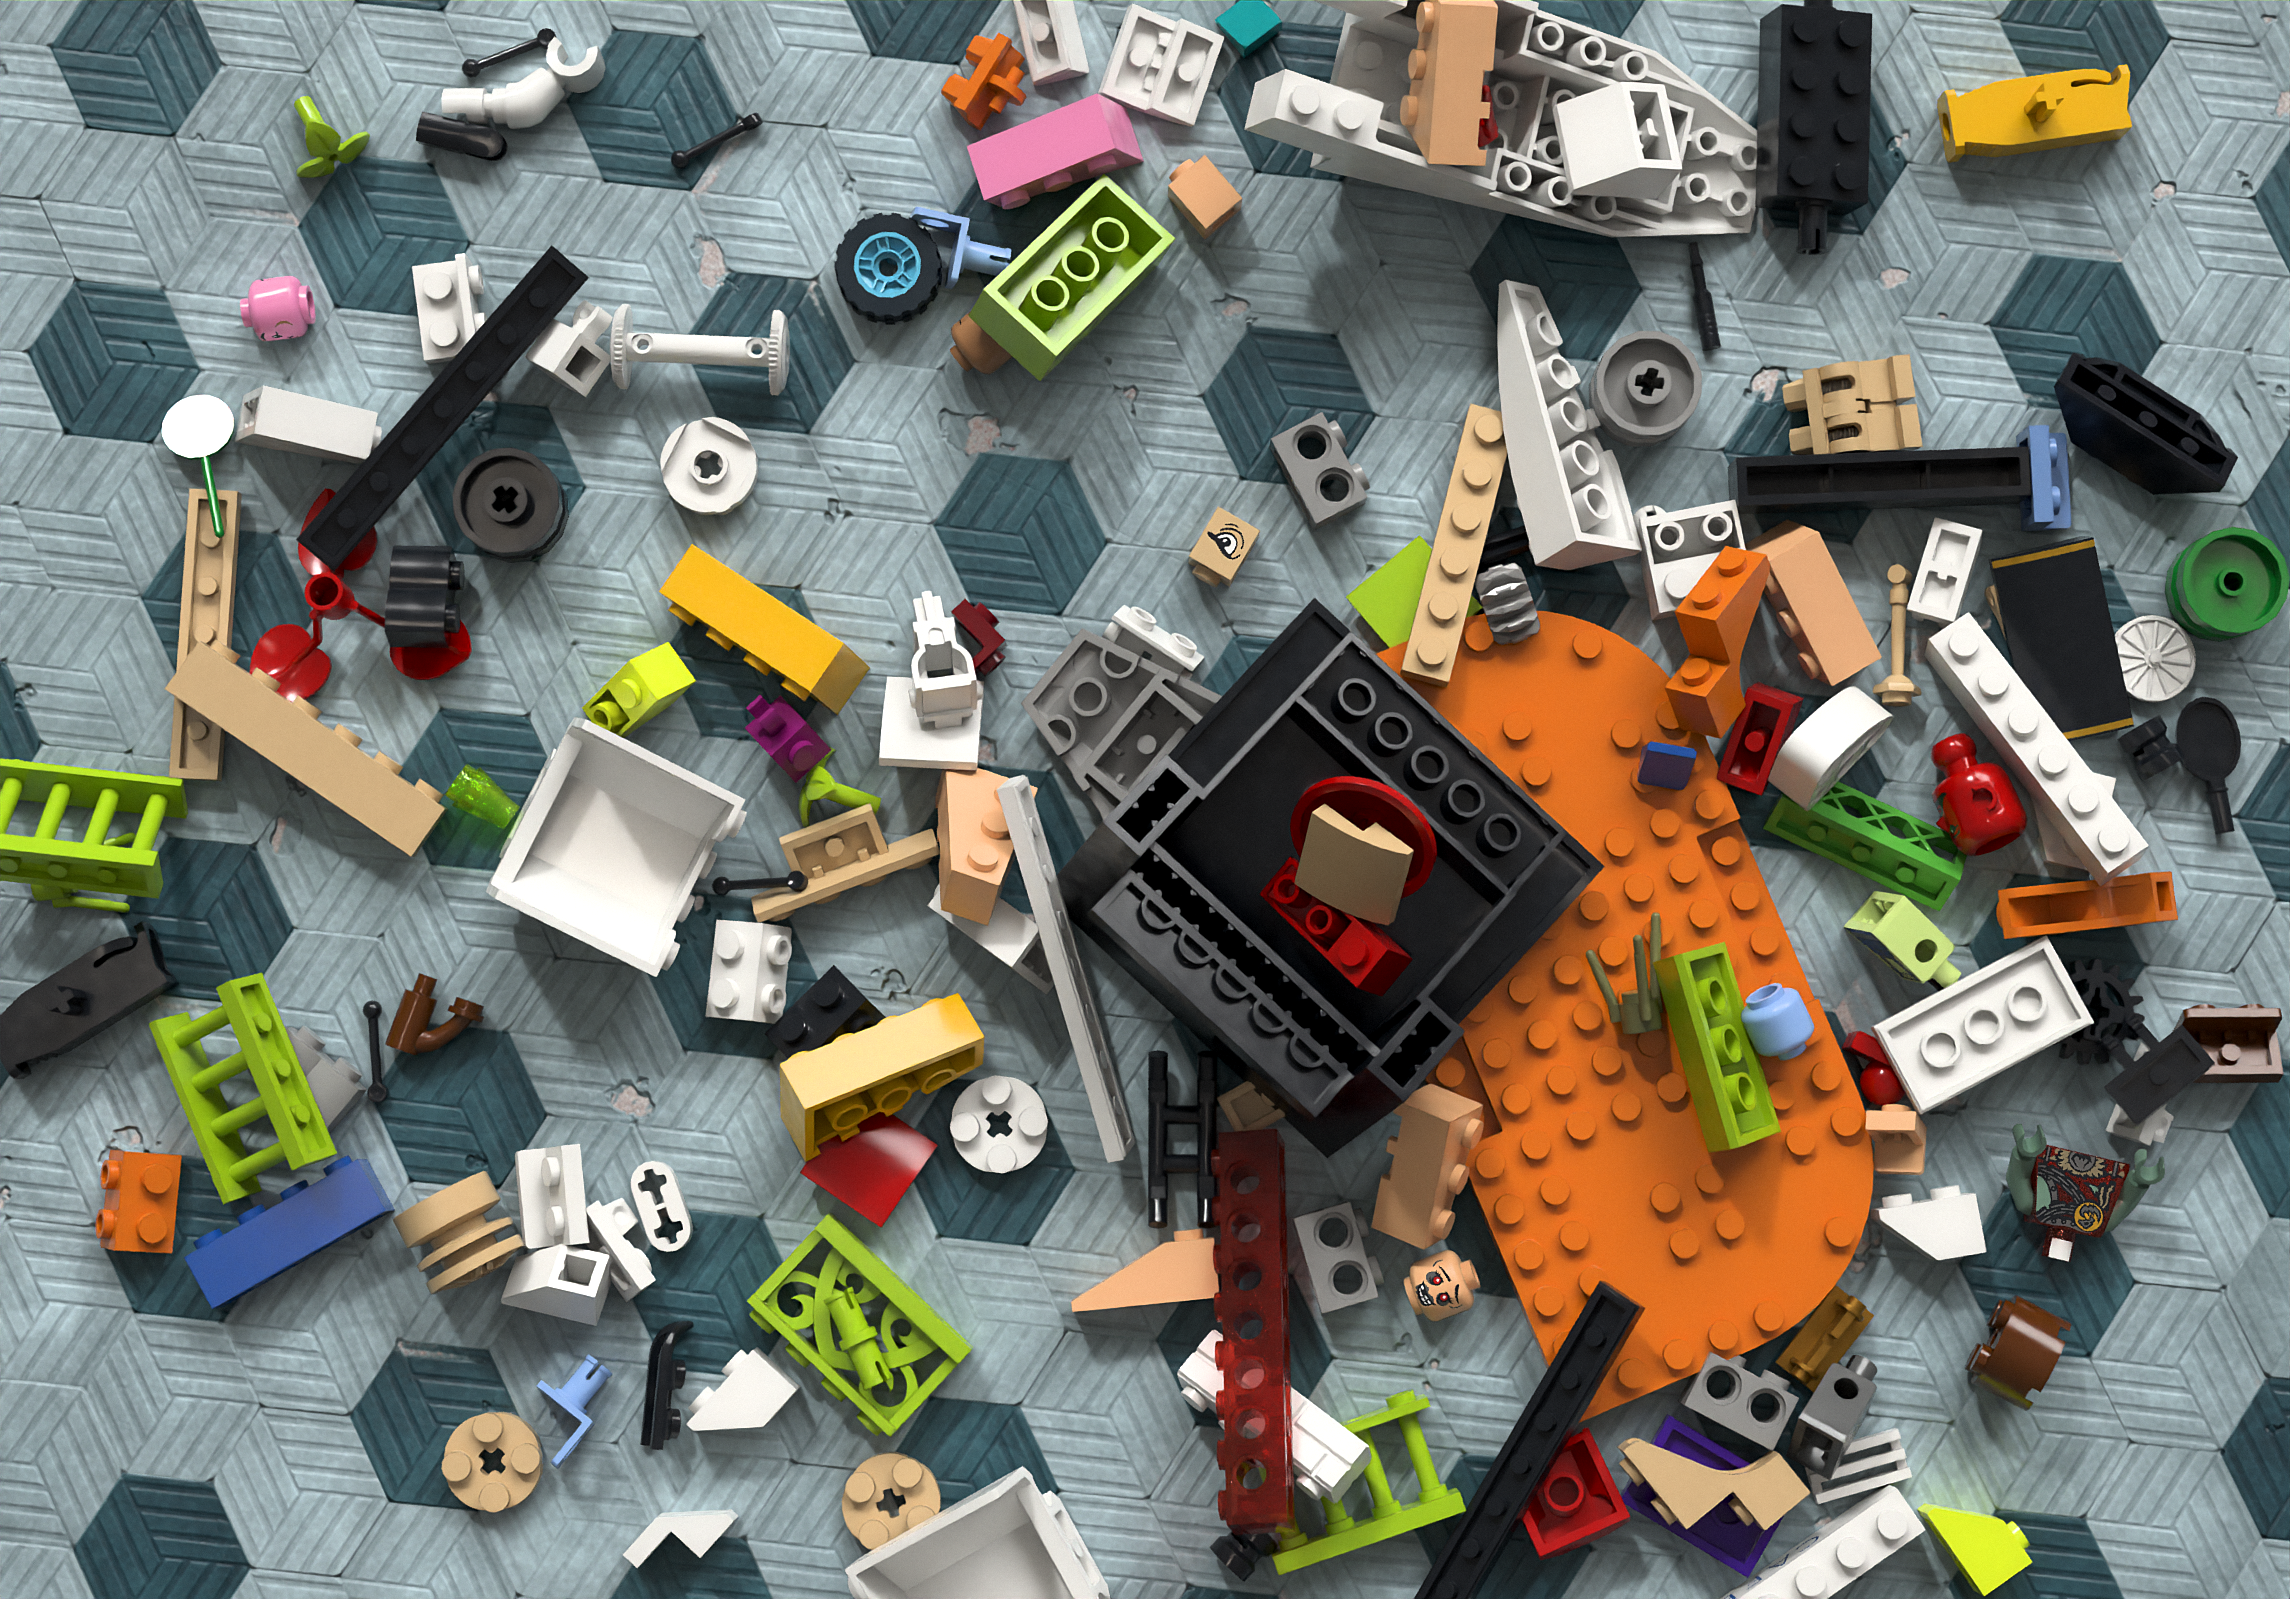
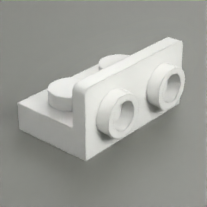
[412,253,487,364]
[515,1144,589,1249]

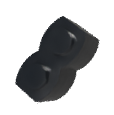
[385,545,465,648]

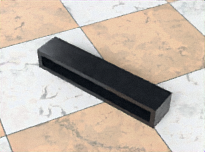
[1727,447,2031,514]

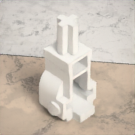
[908,591,982,729]

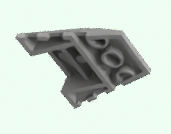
[1021,628,1222,820]

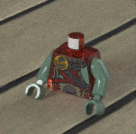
[2006,1124,2165,1262]

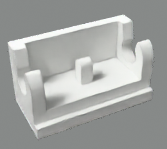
[1907,517,1982,629]

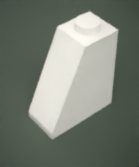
[234,385,382,464]
[927,883,1054,995]

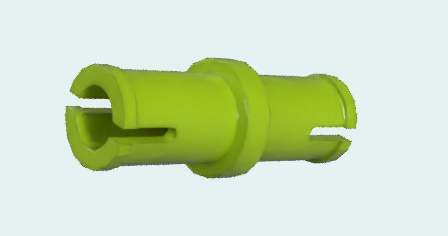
[823,1287,893,1391]

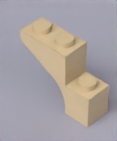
[1617,1438,1811,1531]

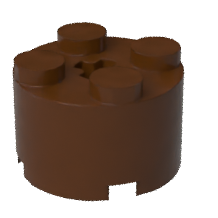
[1964,1295,2071,1411]

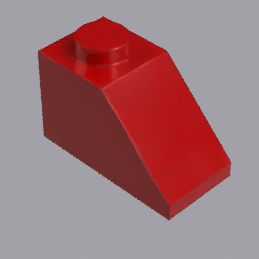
[1716,682,1804,796]

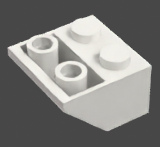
[1552,82,1683,199]
[1639,500,1746,620]

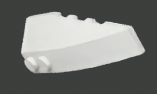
[1497,280,1642,570]

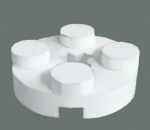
[660,417,758,515]
[950,1075,1048,1173]

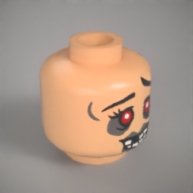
[1404,1250,1480,1322]

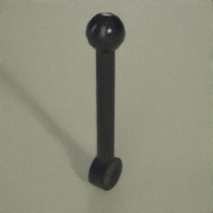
[462,28,557,78]
[671,113,763,169]
[712,871,808,896]
[363,1000,388,1103]

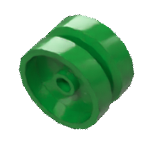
[2164,527,2290,642]

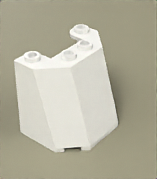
[486,717,747,977]
[844,1466,1110,1599]

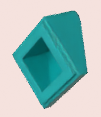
[1215,0,1282,58]

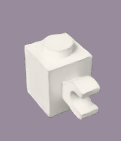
[525,300,613,397]

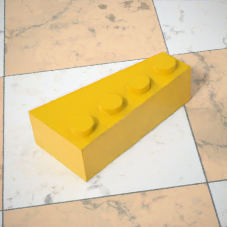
[659,544,870,715]
[779,993,985,1162]

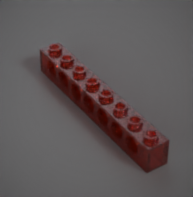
[1211,1129,1295,1535]

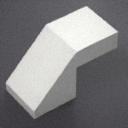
[623,1509,738,1568]

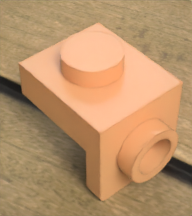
[1865,1104,1927,1175]

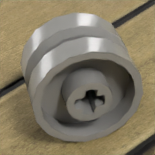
[1589,331,1702,447]

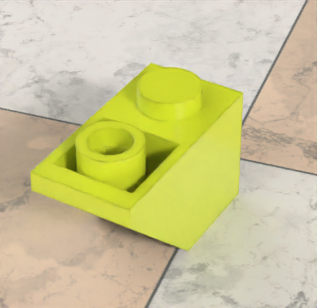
[582,642,696,738]

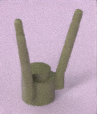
[1586,912,1663,1034]

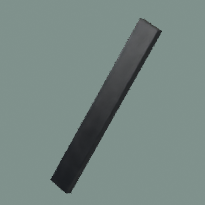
[296,245,589,571]
[1414,1281,1645,1599]

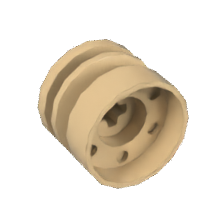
[393,1171,525,1294]

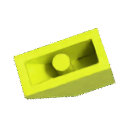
[1917,1503,2032,1596]

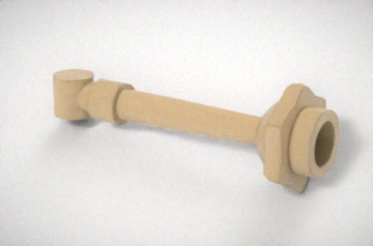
[1873,564,1922,707]

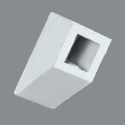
[1870,1185,1986,1260]
[501,1244,611,1326]
[686,1347,801,1431]

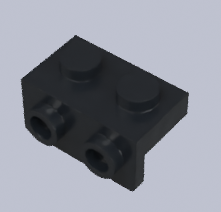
[764,965,886,1059]

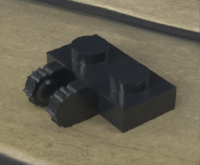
[2101,1014,2215,1127]

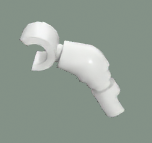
[442,36,605,129]

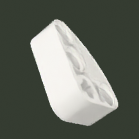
[1768,686,1894,811]

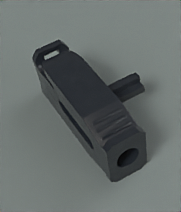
[0,921,179,1079]

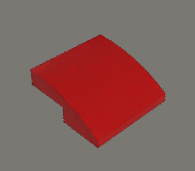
[800,1111,938,1228]

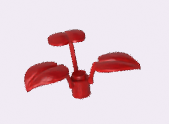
[249,488,472,702]

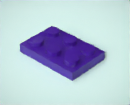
[1620,1414,1784,1578]

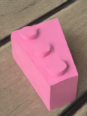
[967,93,1144,209]

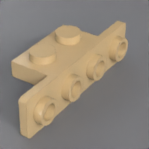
[751,803,940,922]

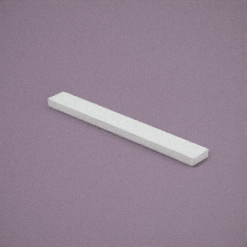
[997,775,1135,1163]

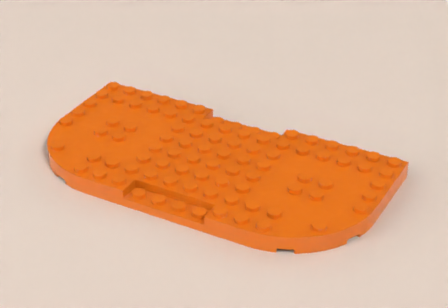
[1376,611,1874,1423]

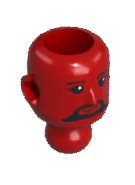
[1931,733,2028,856]

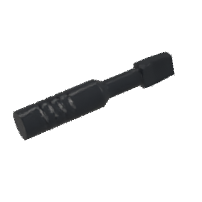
[1688,242,1721,351]

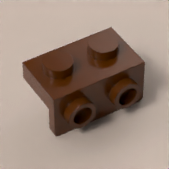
[2173,1004,2284,1083]

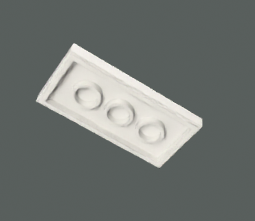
[1871,935,2094,1115]

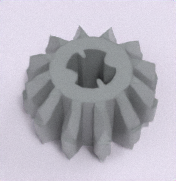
[1475,562,1540,645]

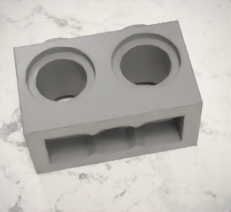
[1269,412,1370,531]
[1292,1201,1384,1314]
[1678,1351,1799,1451]

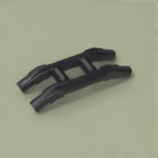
[1148,1050,1217,1229]

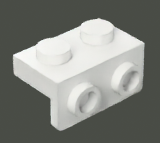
[706,920,792,1024]

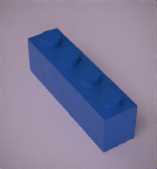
[184,1155,395,1309]

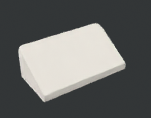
[1013,0,1089,86]

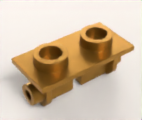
[1775,1285,1874,1393]

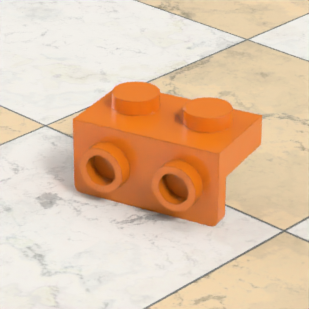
[95,1150,182,1254]

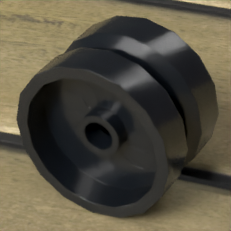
[452,447,569,563]

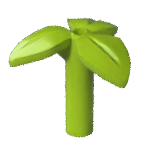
[294,96,370,178]
[798,747,881,828]

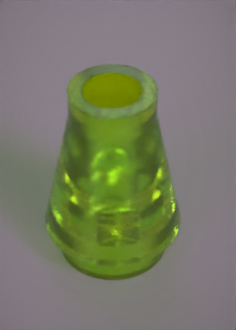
[444,764,520,830]

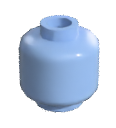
[1741,983,1815,1060]

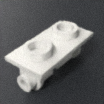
[1102,605,1205,680]

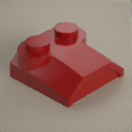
[1522,1427,1631,1561]

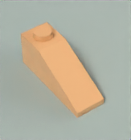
[1071,1228,1220,1312]

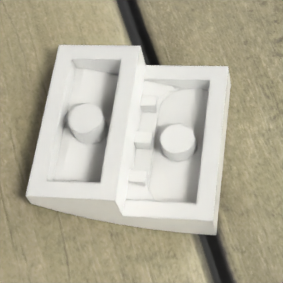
[1098,4,1224,127]
[879,676,984,771]

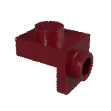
[951,599,1007,677]

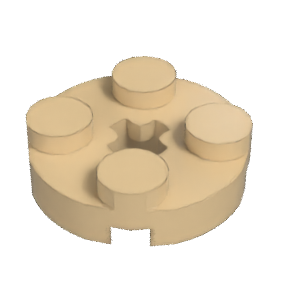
[441,1412,543,1512]
[842,1452,941,1550]

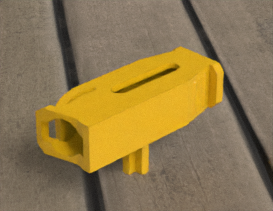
[1937,64,2132,163]

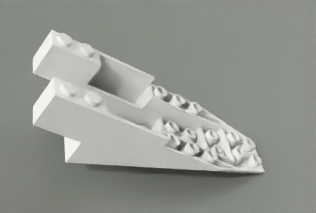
[1244,0,1757,238]

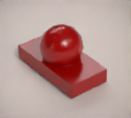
[1842,1031,1906,1106]

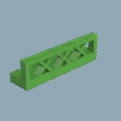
[1763,781,1967,911]

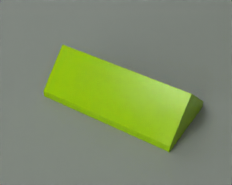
[1652,942,1781,1152]

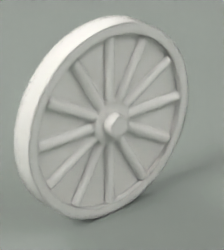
[2115,615,2196,703]

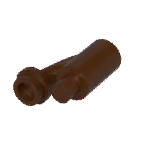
[385,973,484,1055]

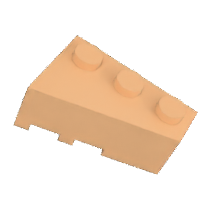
[1400,0,1498,166]
[1745,520,1882,686]
[935,768,1038,926]
[1371,1083,1484,1250]

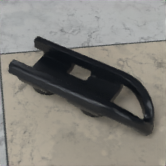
[640,1321,694,1450]

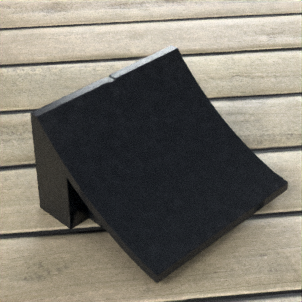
[1056,598,1604,1158]

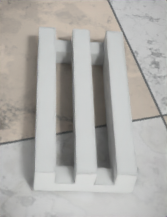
[1805,1428,1912,1504]

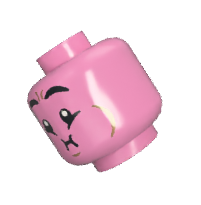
[240,276,316,341]

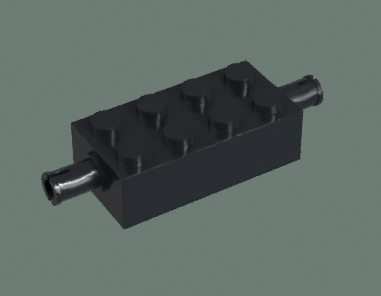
[1755,0,1872,255]

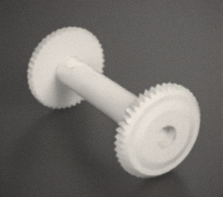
[610,304,790,396]

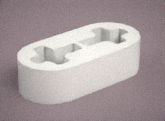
[630,1161,693,1252]

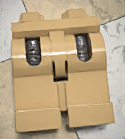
[1782,354,1923,455]

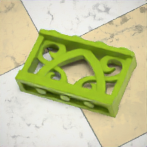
[747,1213,973,1437]

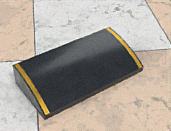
[1988,536,2134,741]

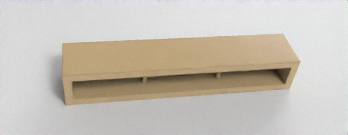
[165,639,448,857]

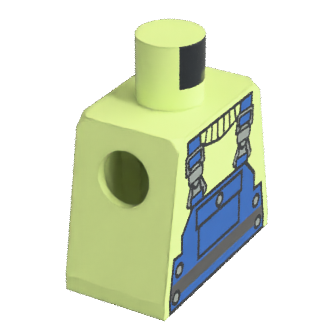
[1843,891,1961,991]

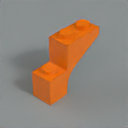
[1665,546,1770,739]
[1996,871,2178,939]

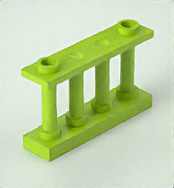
[0,758,188,899]
[148,972,337,1205]
[1239,1389,1466,1575]

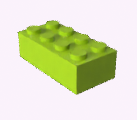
[968,174,1176,381]

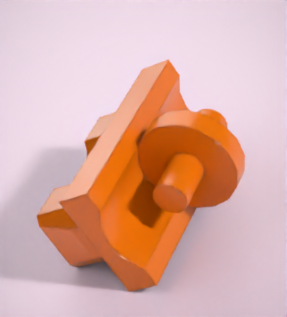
[941,33,1027,131]

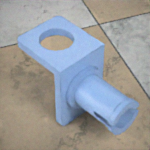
[910,207,1011,289]
[537,1354,612,1469]

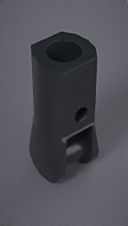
[416,112,508,161]

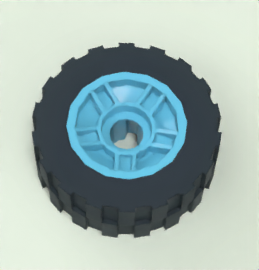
[835,213,942,325]

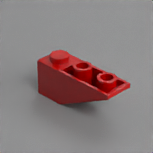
[1260,857,1413,997]

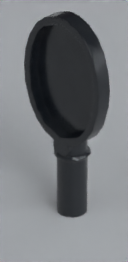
[2175,697,2241,835]

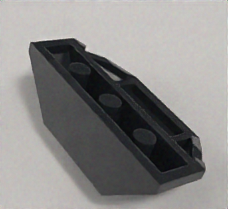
[2054,352,2238,495]

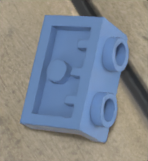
[2016,425,2072,531]

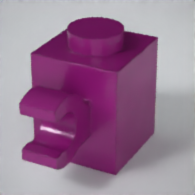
[745,695,831,783]

